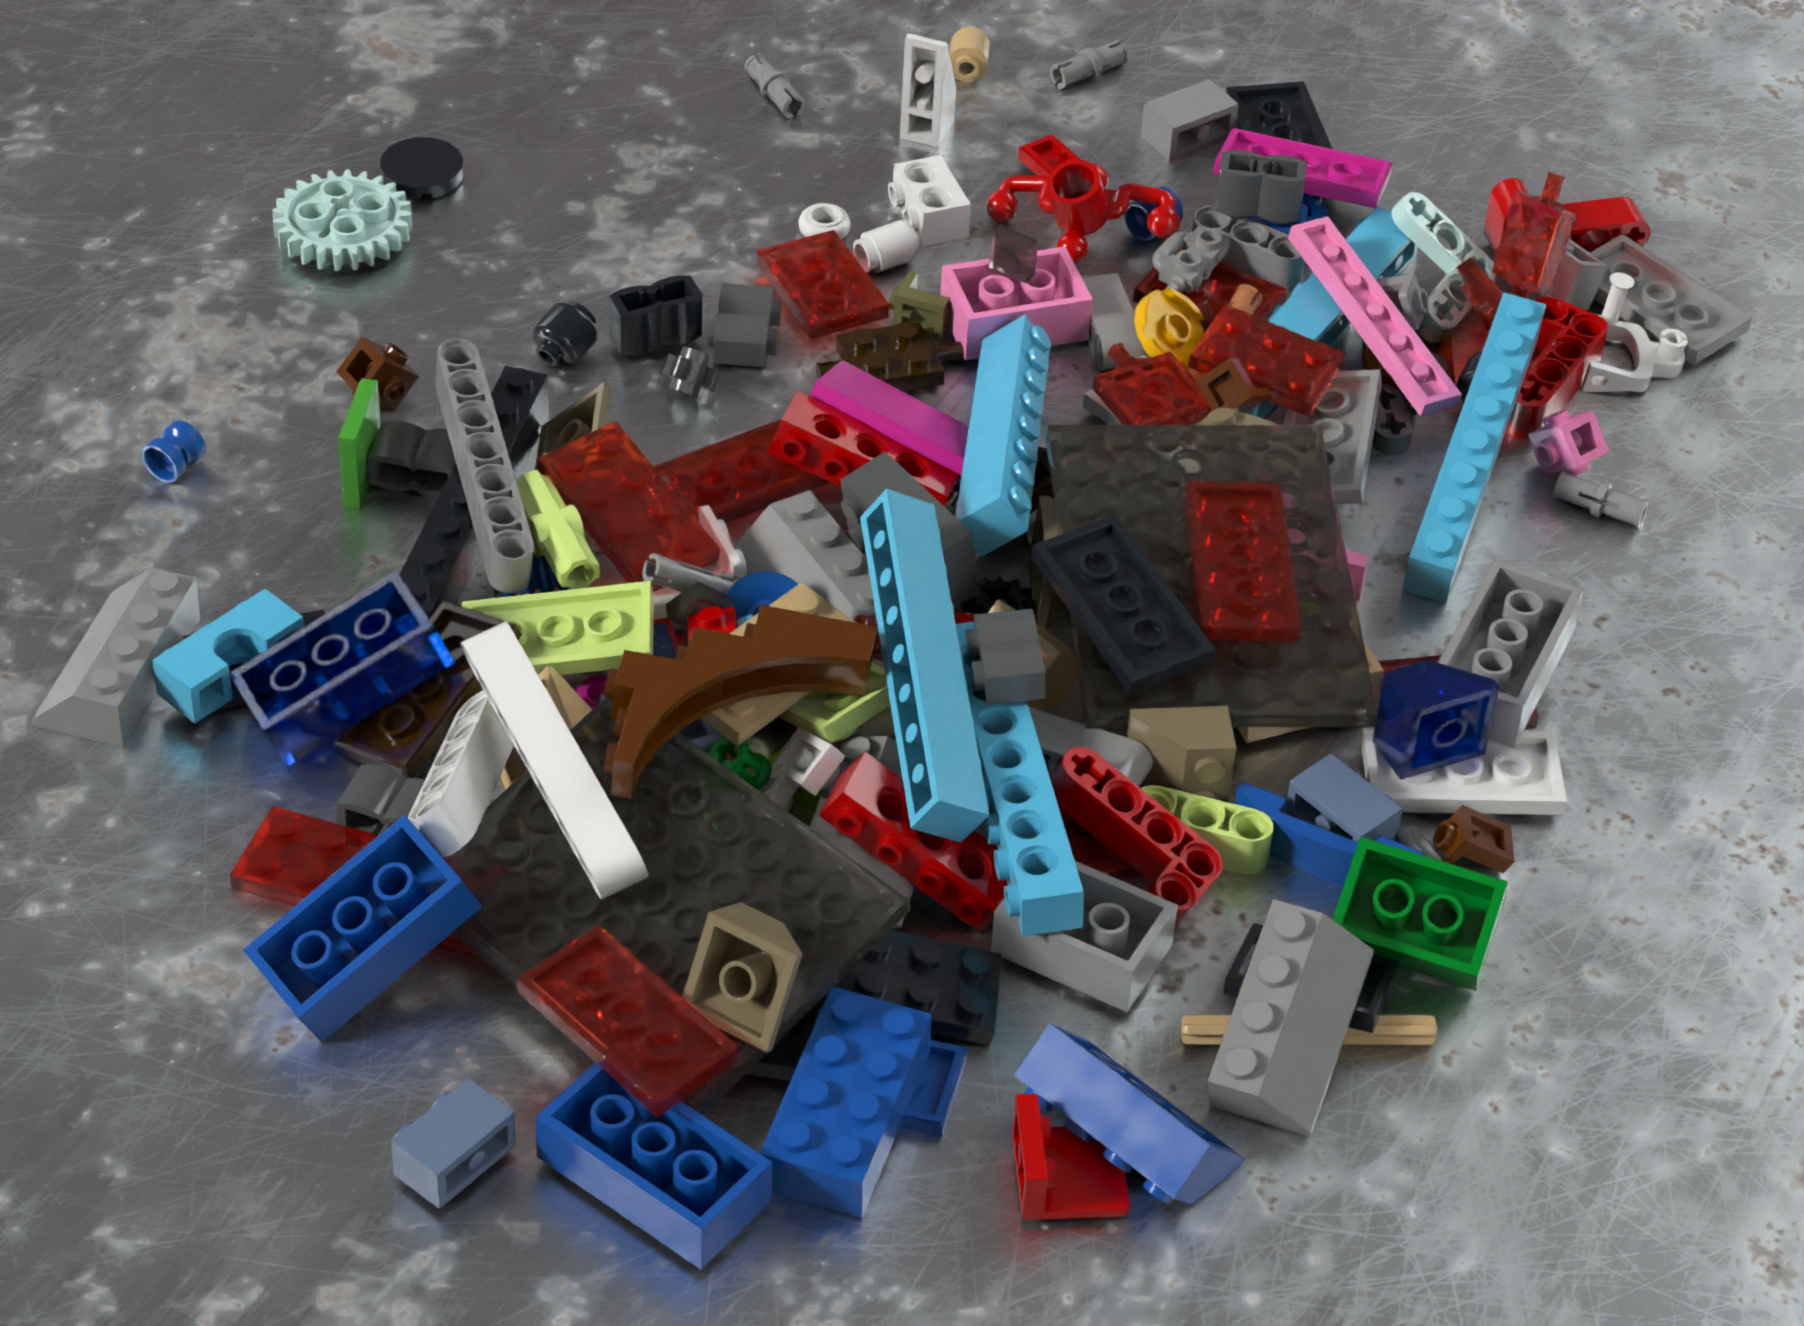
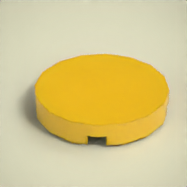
[1134,288,1209,373]

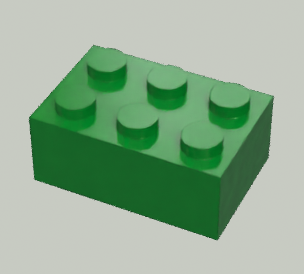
[1333,836,1508,991]

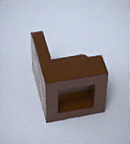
[1195,358,1272,413]

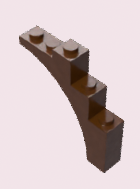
[604,605,878,799]

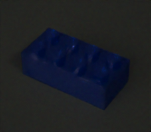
[229,571,455,767]

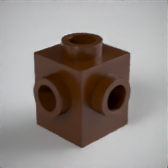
[336,337,419,412]

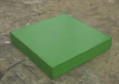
[338,378,381,508]

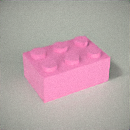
[940,246,1093,360]

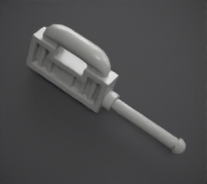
[1152,226,1230,293]

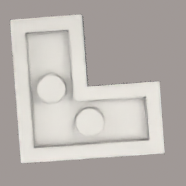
[746,727,846,826]

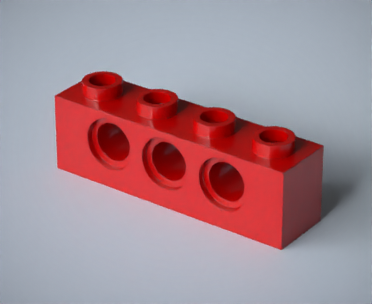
[767,390,958,506]
[819,752,1008,933]

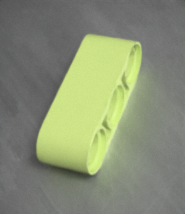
[1141,785,1273,875]

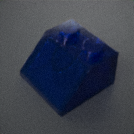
[1372,660,1500,780]

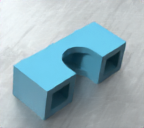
[153,589,306,724]

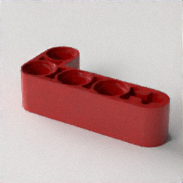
[1484,178,1651,265]
[1506,296,1608,440]
[1050,746,1223,931]

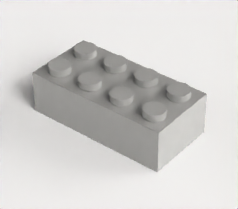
[1423,559,1584,748]

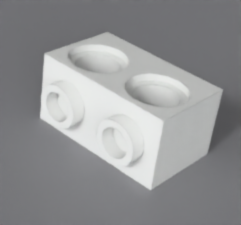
[888,155,971,247]

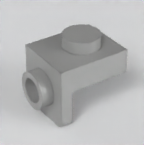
[1376,273,1429,331]

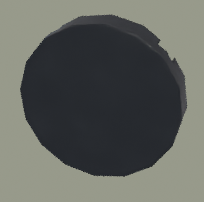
[380,137,464,199]

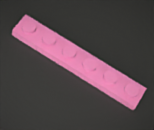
[1288,216,1462,417]

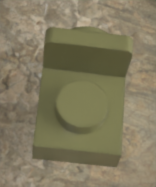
[889,271,950,341]

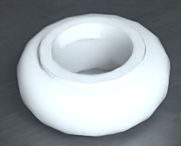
[798,203,851,244]

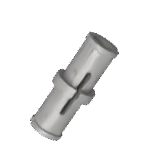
[1050,39,1129,89]
[744,53,806,119]
[1553,471,1649,527]

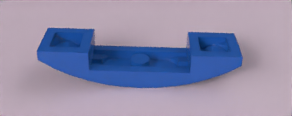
[1235,781,1424,886]

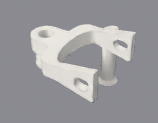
[1581,272,1688,392]

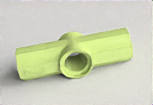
[516,470,599,589]

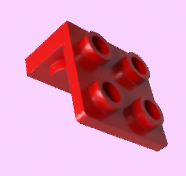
[1012,1094,1130,1220]

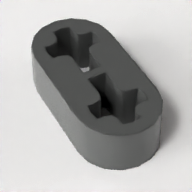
[1372,384,1413,455]

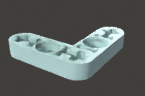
[1392,192,1496,331]

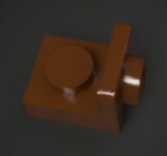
[1433,805,1515,873]

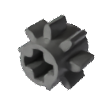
[662,346,720,399]

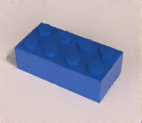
[243,814,483,1043]
[760,986,932,1219]
[535,1052,773,1269]

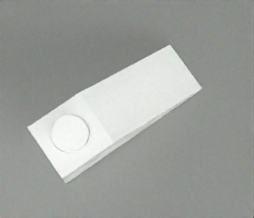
[900,33,956,148]

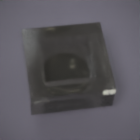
[989,225,1038,283]
[665,581,733,628]

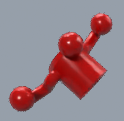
[986,159,1180,264]

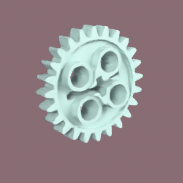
[272,169,412,271]

